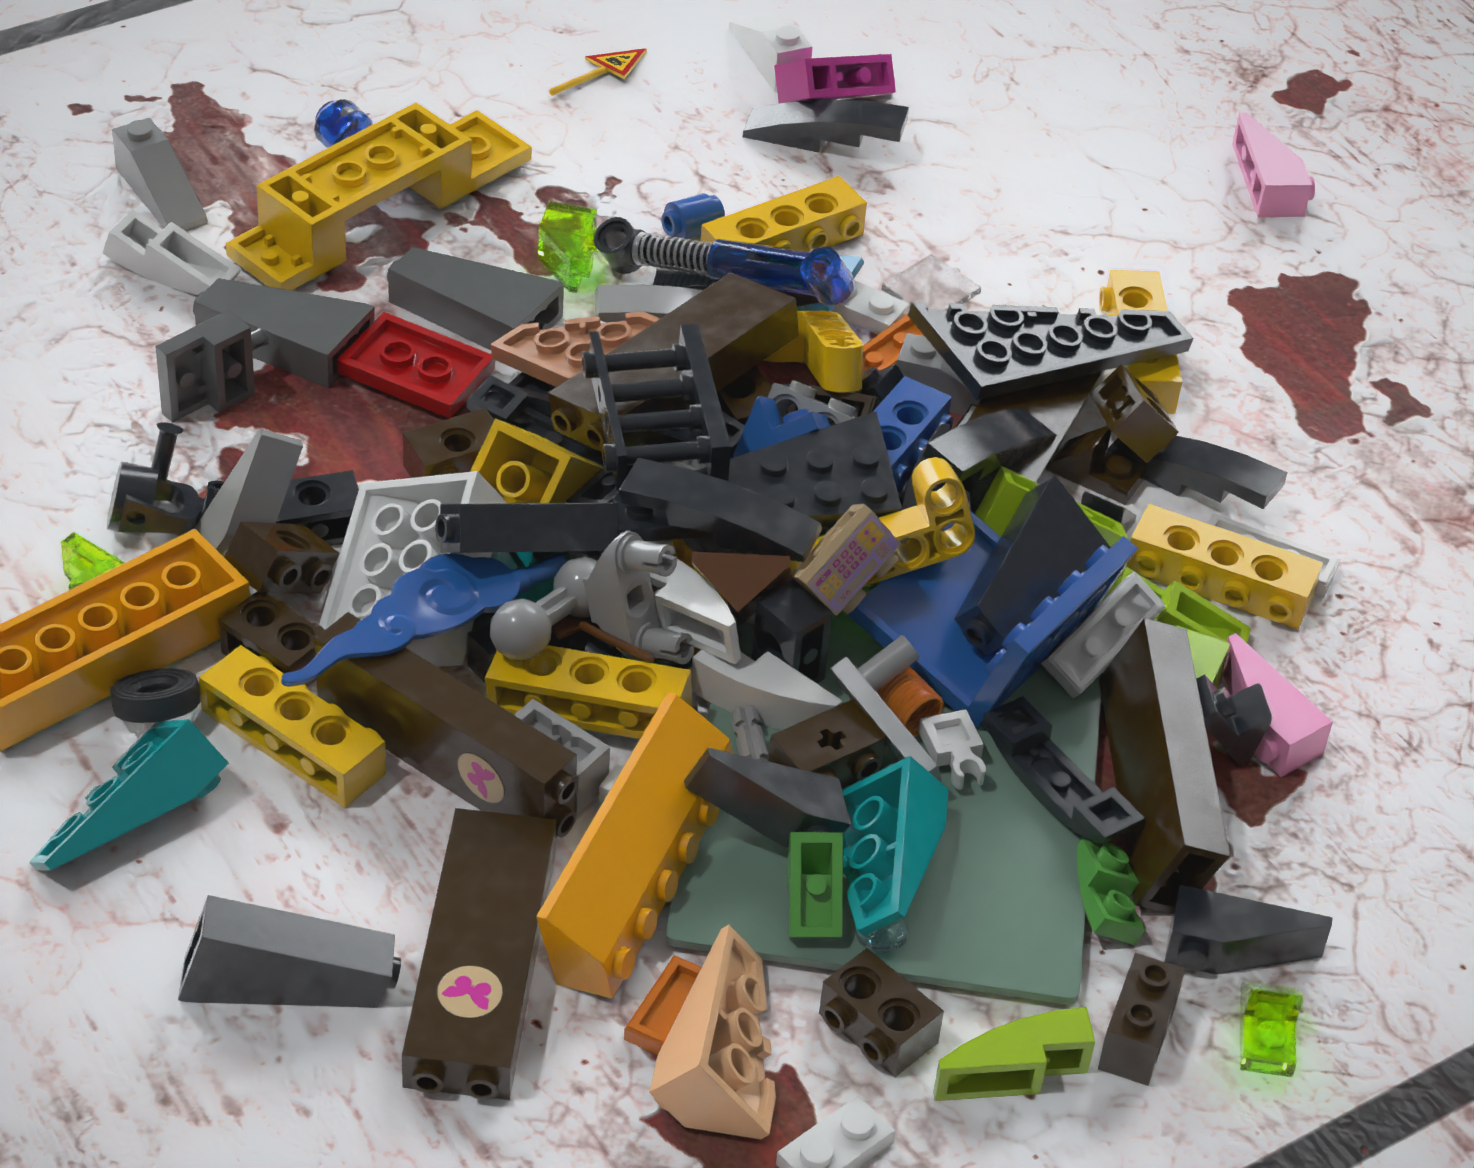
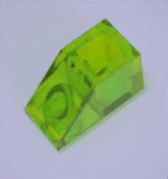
[538,201,599,293]

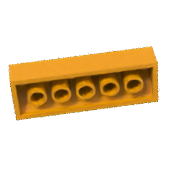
[0,529,250,751]
[536,693,733,999]

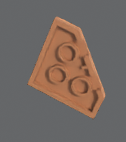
[490,311,661,387]

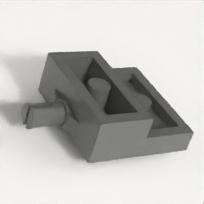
[155,309,269,423]

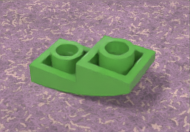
[1077,839,1146,945]

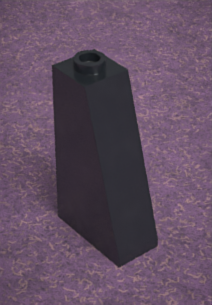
[954,475,1111,656]
[435,503,619,553]
[178,895,401,1008]

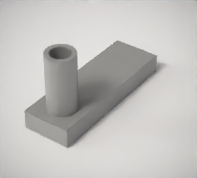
[831,635,942,782]

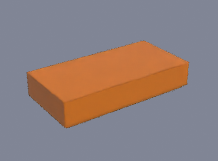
[624,955,702,1055]

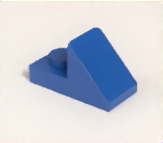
[733,396,830,457]

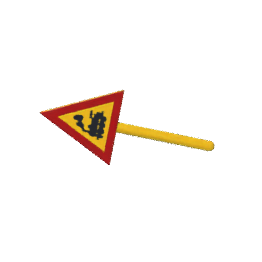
[548,48,647,96]

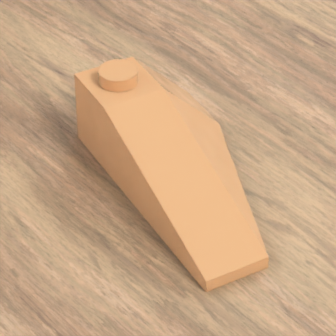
[649,925,776,1139]

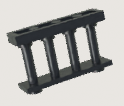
[581,323,731,491]

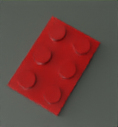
[337,312,496,419]

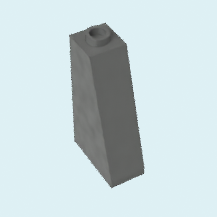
[387,247,564,350]
[193,278,375,388]

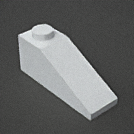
[728,15,813,92]

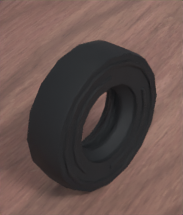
[110,668,201,723]

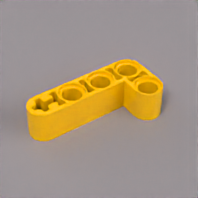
[764,311,863,392]
[791,457,975,587]

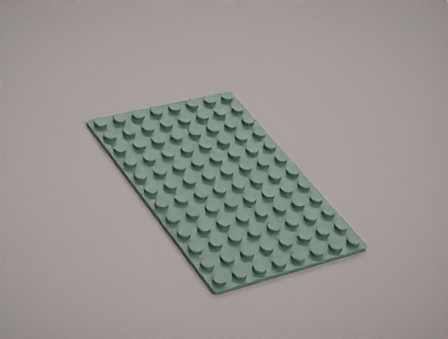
[665,581,1103,1004]

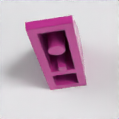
[774,54,896,104]

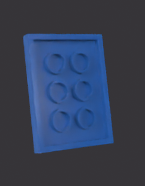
[848,511,1138,729]

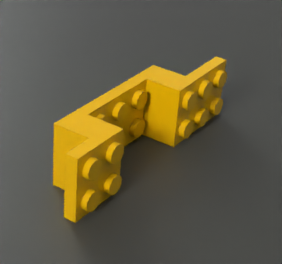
[226,102,532,291]

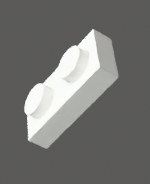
[832,280,910,334]
[776,1095,895,1168]

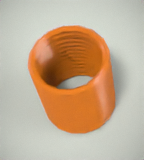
[876,666,944,737]

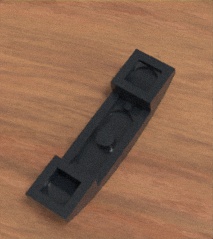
[466,375,604,467]
[983,696,1145,844]

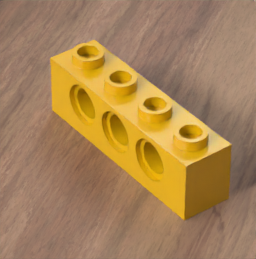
[700,176,867,262]
[1099,270,1182,414]
[1126,504,1323,630]
[199,645,386,808]
[485,645,692,739]

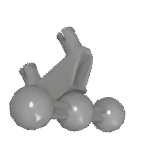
[490,531,694,664]

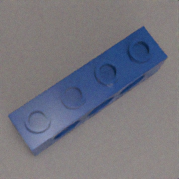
[873,376,953,492]

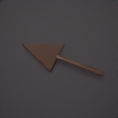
[531,600,655,663]

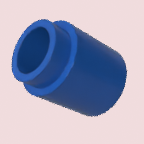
[661,193,725,242]

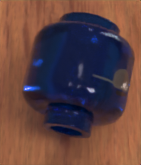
[314,99,374,148]

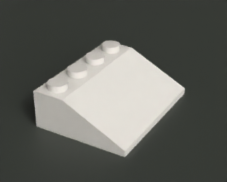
[319,471,506,667]

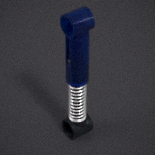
[594,217,855,305]

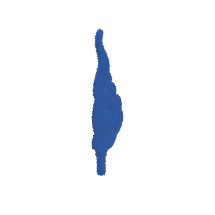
[281,553,566,687]

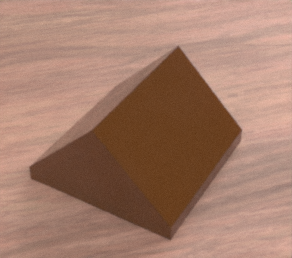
[692,552,793,624]

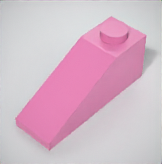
[1232,113,1315,217]
[1223,633,1333,777]

